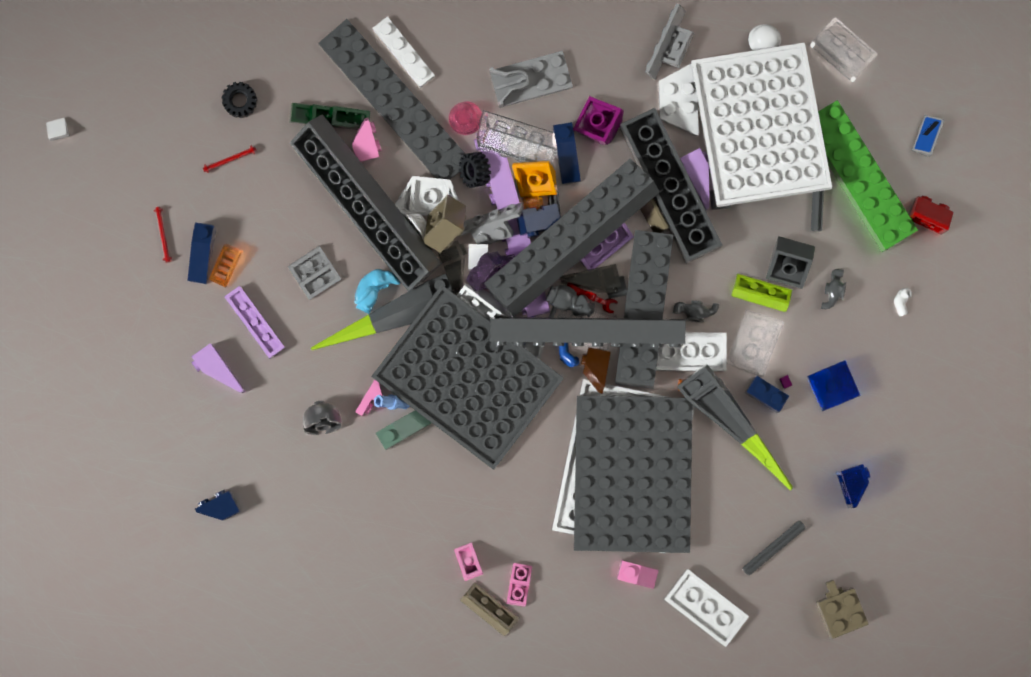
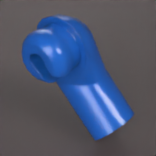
[559,343,580,367]

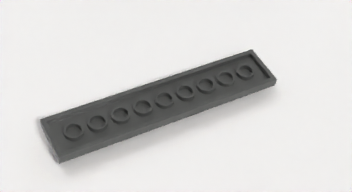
[318,19,465,180]

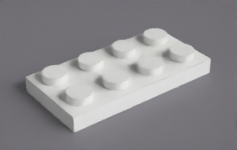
[656,332,727,371]
[664,569,749,647]

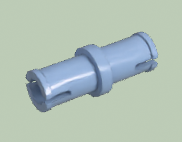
[374,394,410,410]

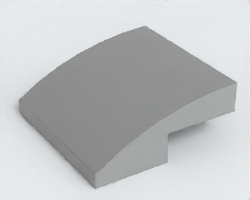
[287,246,341,300]

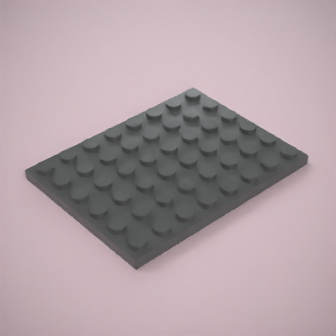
[371,284,564,470]
[574,396,692,553]

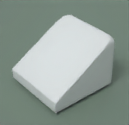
[46,118,70,141]

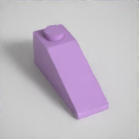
[680,148,709,210]
[191,343,245,393]

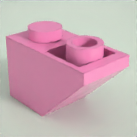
[352,118,381,162]

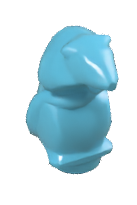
[354,269,401,314]

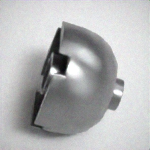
[303,401,342,435]

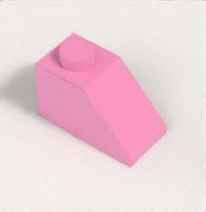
[616,560,659,589]

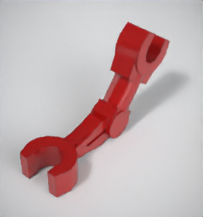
[567,283,618,314]

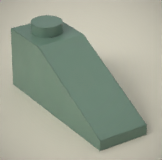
[376,410,431,450]

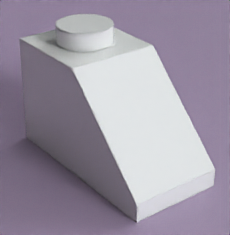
[468,244,488,275]

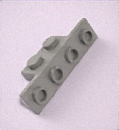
[645,3,694,79]
[457,202,524,244]

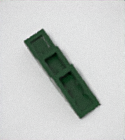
[289,103,370,130]

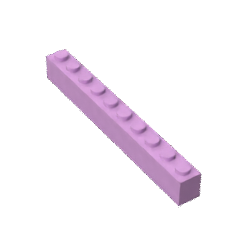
[474,128,550,317]

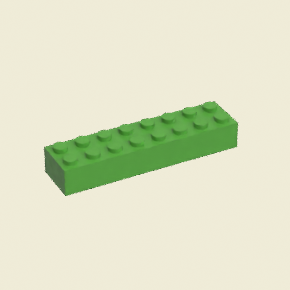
[818,100,918,252]

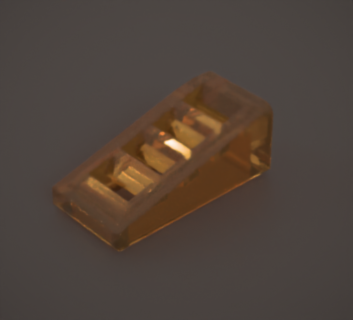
[522,196,543,210]
[208,244,243,288]

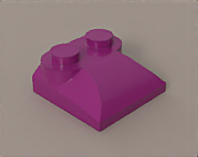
[573,96,624,145]

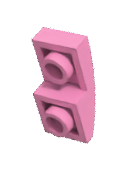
[506,563,532,607]

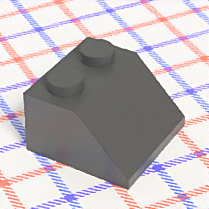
[766,236,815,289]

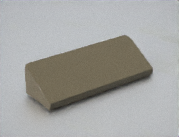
[640,198,669,233]
[460,582,520,636]

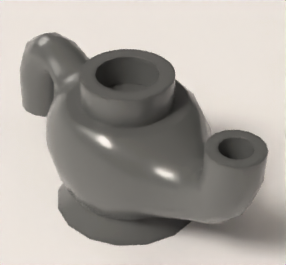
[821,269,846,309]
[673,301,719,322]

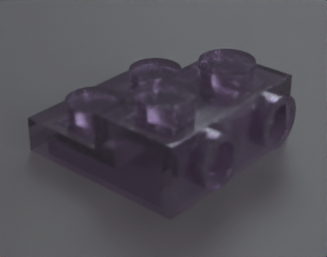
[466,251,515,291]

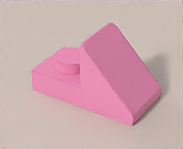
[355,380,386,416]
[454,543,483,581]

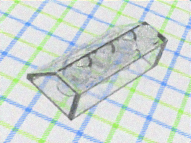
[476,110,558,164]

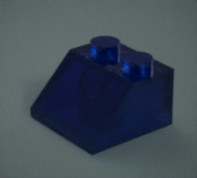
[807,360,861,411]
[836,464,870,508]

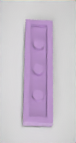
[224,286,285,359]

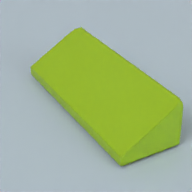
[731,274,792,312]

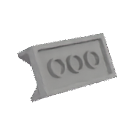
[489,51,573,108]

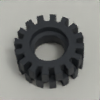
[222,82,257,118]
[459,152,491,188]

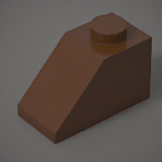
[581,347,611,394]

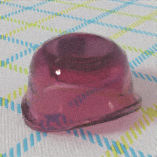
[449,102,482,135]

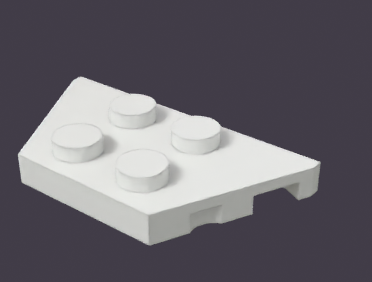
[659,64,699,136]
[395,176,459,216]

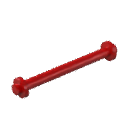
[203,145,257,173]
[153,207,172,263]

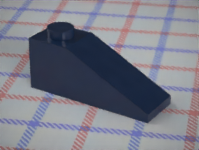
[553,122,581,185]
[187,222,217,284]

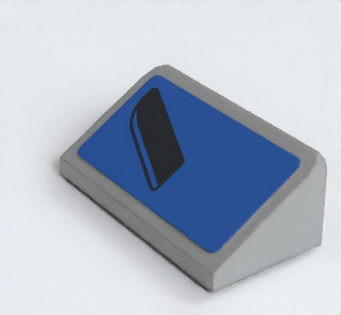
[912,115,944,157]

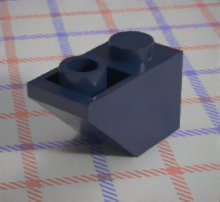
[195,489,241,520]

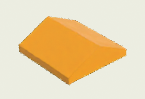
[512,161,557,197]

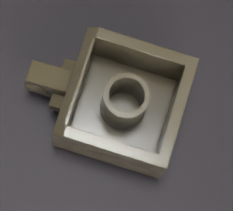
[424,194,466,253]
[816,580,869,639]

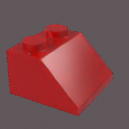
[909,195,954,235]

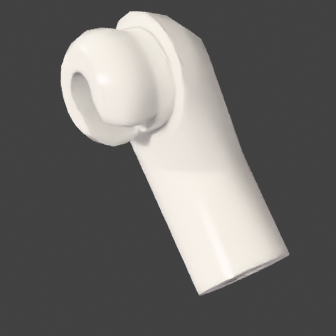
[894,288,912,317]

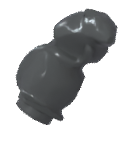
[546,285,595,318]

